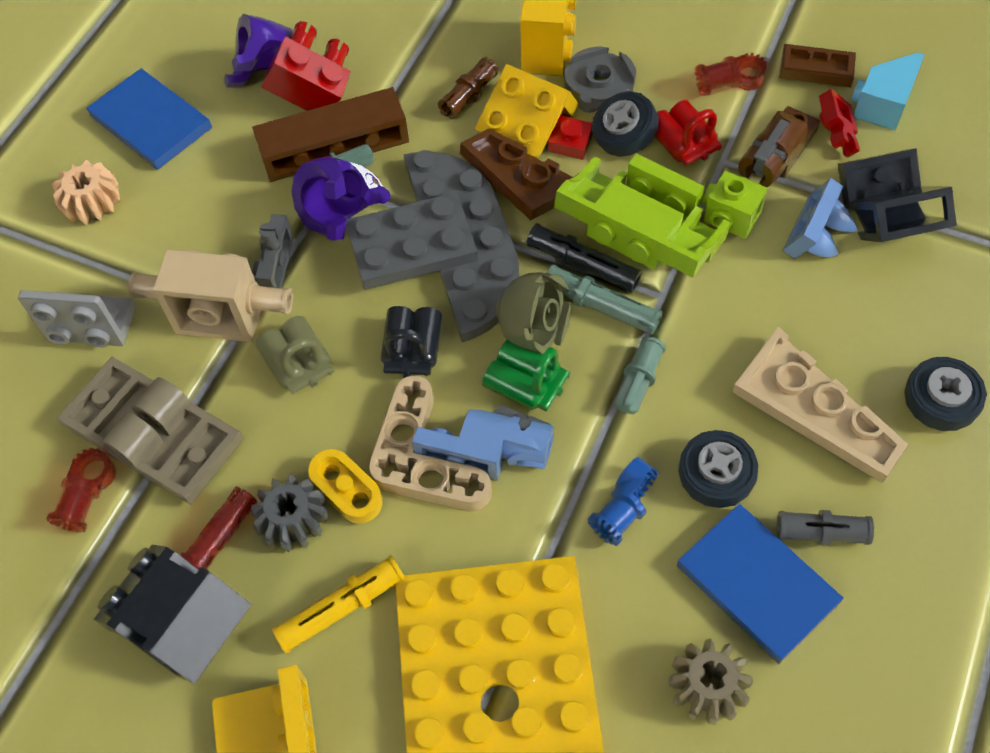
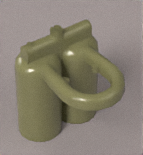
[255,316,334,394]

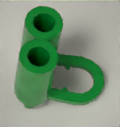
[482,340,570,411]

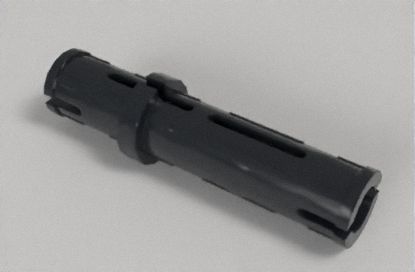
[526,223,642,293]

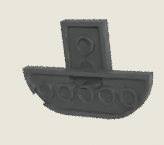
[346,150,519,342]

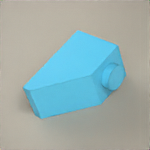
[851,52,925,130]

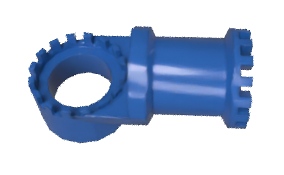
[587,457,658,546]

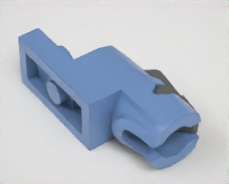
[412,405,554,481]

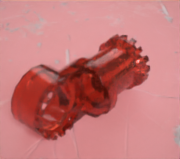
[694,53,767,96]
[46,448,116,533]

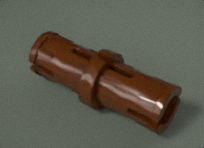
[438,57,499,119]

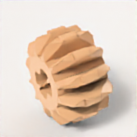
[52,159,120,225]

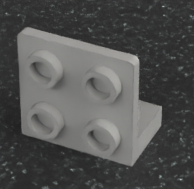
[18,290,136,348]

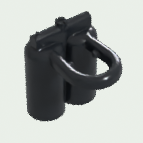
[381,306,442,378]

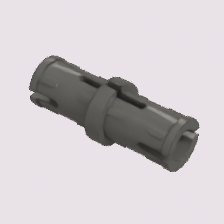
[776,510,874,546]

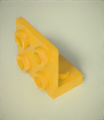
[475,64,579,158]
[212,665,317,753]

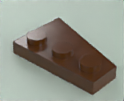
[460,129,578,221]

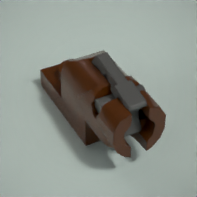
[738,106,820,187]

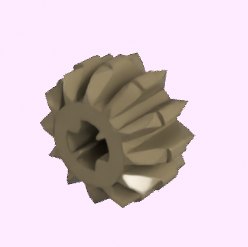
[669,638,753,725]

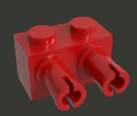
[261,21,351,111]

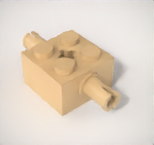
[128,249,293,342]

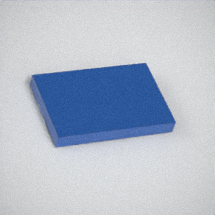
[86,68,212,170]
[676,504,844,664]

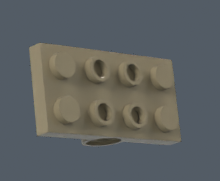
[56,356,244,505]

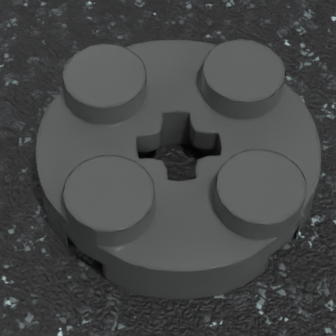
[564,46,636,113]

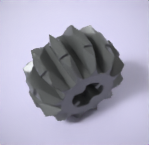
[251,474,328,552]

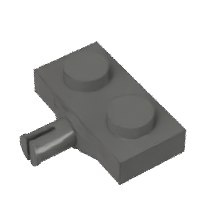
[252,214,294,288]

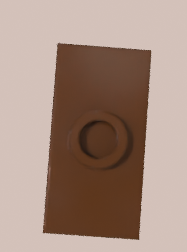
[779,44,856,88]

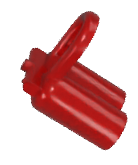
[655,100,722,166]

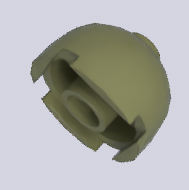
[496,272,571,354]

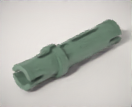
[547,264,663,335]

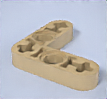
[369,376,492,511]

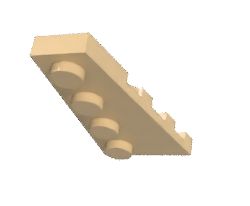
[732,326,908,483]

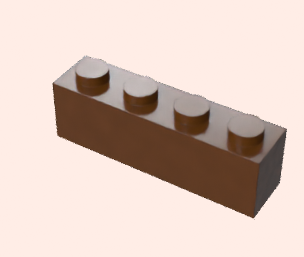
[252,87,409,182]

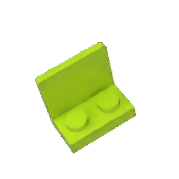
[626,153,704,267]

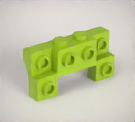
[554,156,731,277]

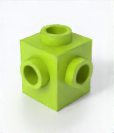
[702,171,768,239]

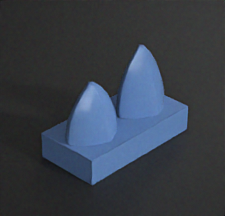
[782,178,858,259]

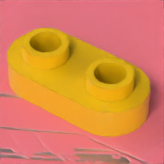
[308,449,383,524]

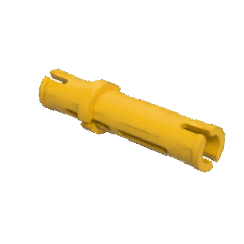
[271,555,405,654]

